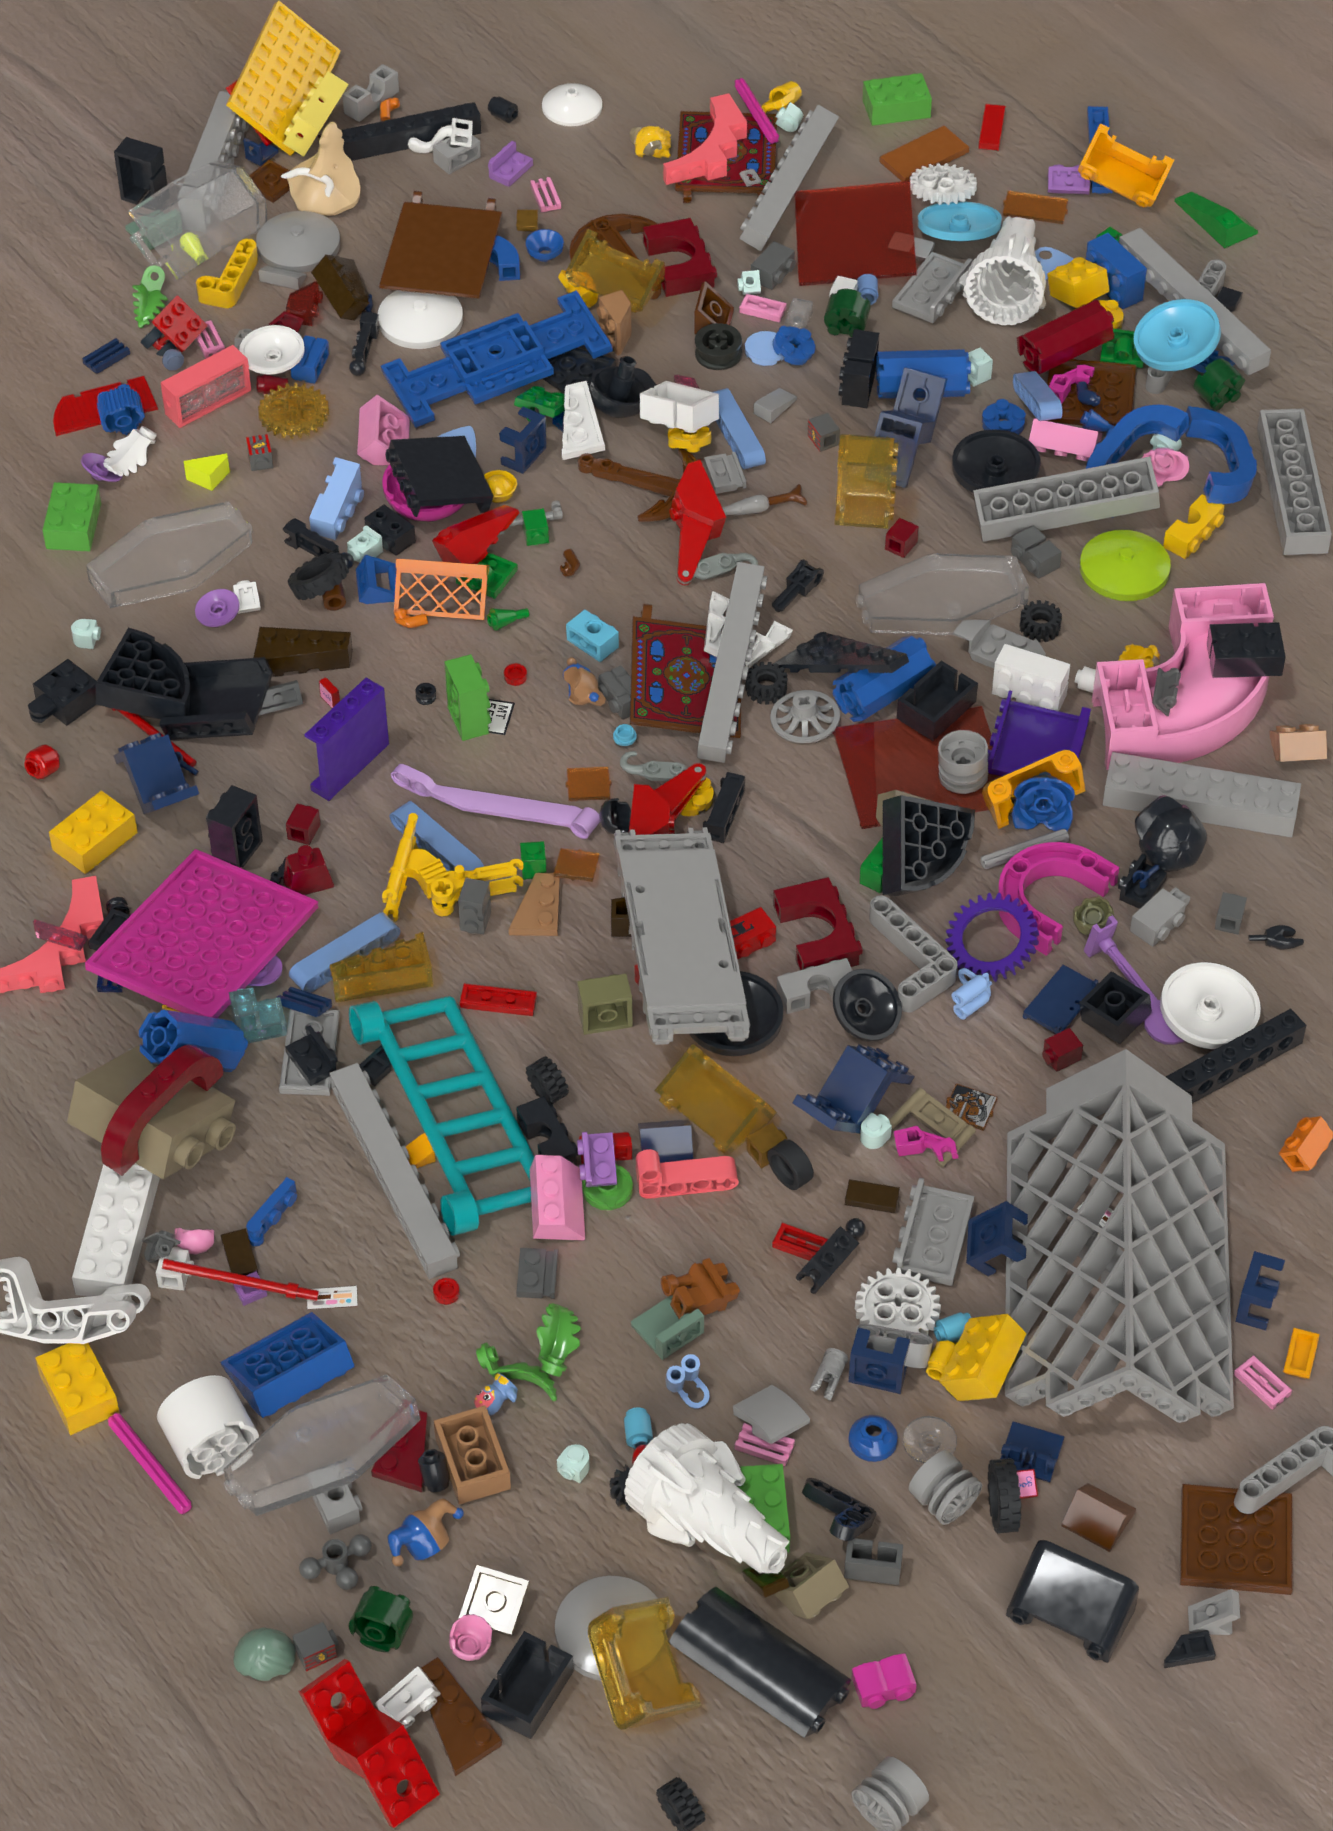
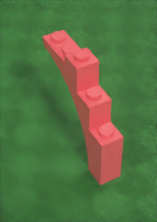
[663,93,747,185]
[0,876,104,993]

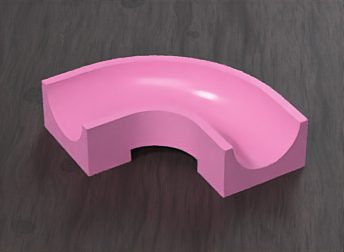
[1092,583,1274,770]

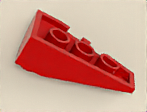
[432,505,519,564]

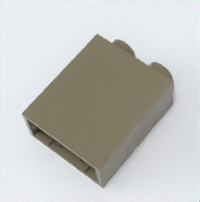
[67,1045,236,1179]

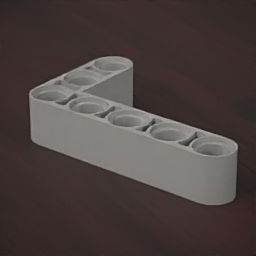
[869,895,957,1012]
[1234,1426,1333,1514]

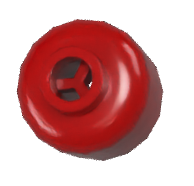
[24,745,60,779]

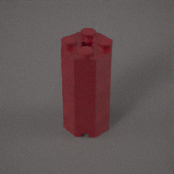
[1017,299,1114,375]

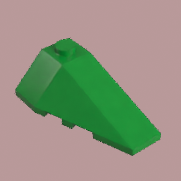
[1174,191,1258,249]

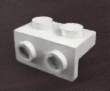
[375,1666,441,1729]

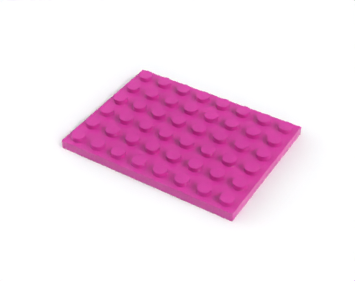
[85,849,318,1018]

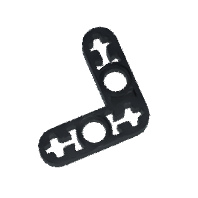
[802,1478,877,1541]

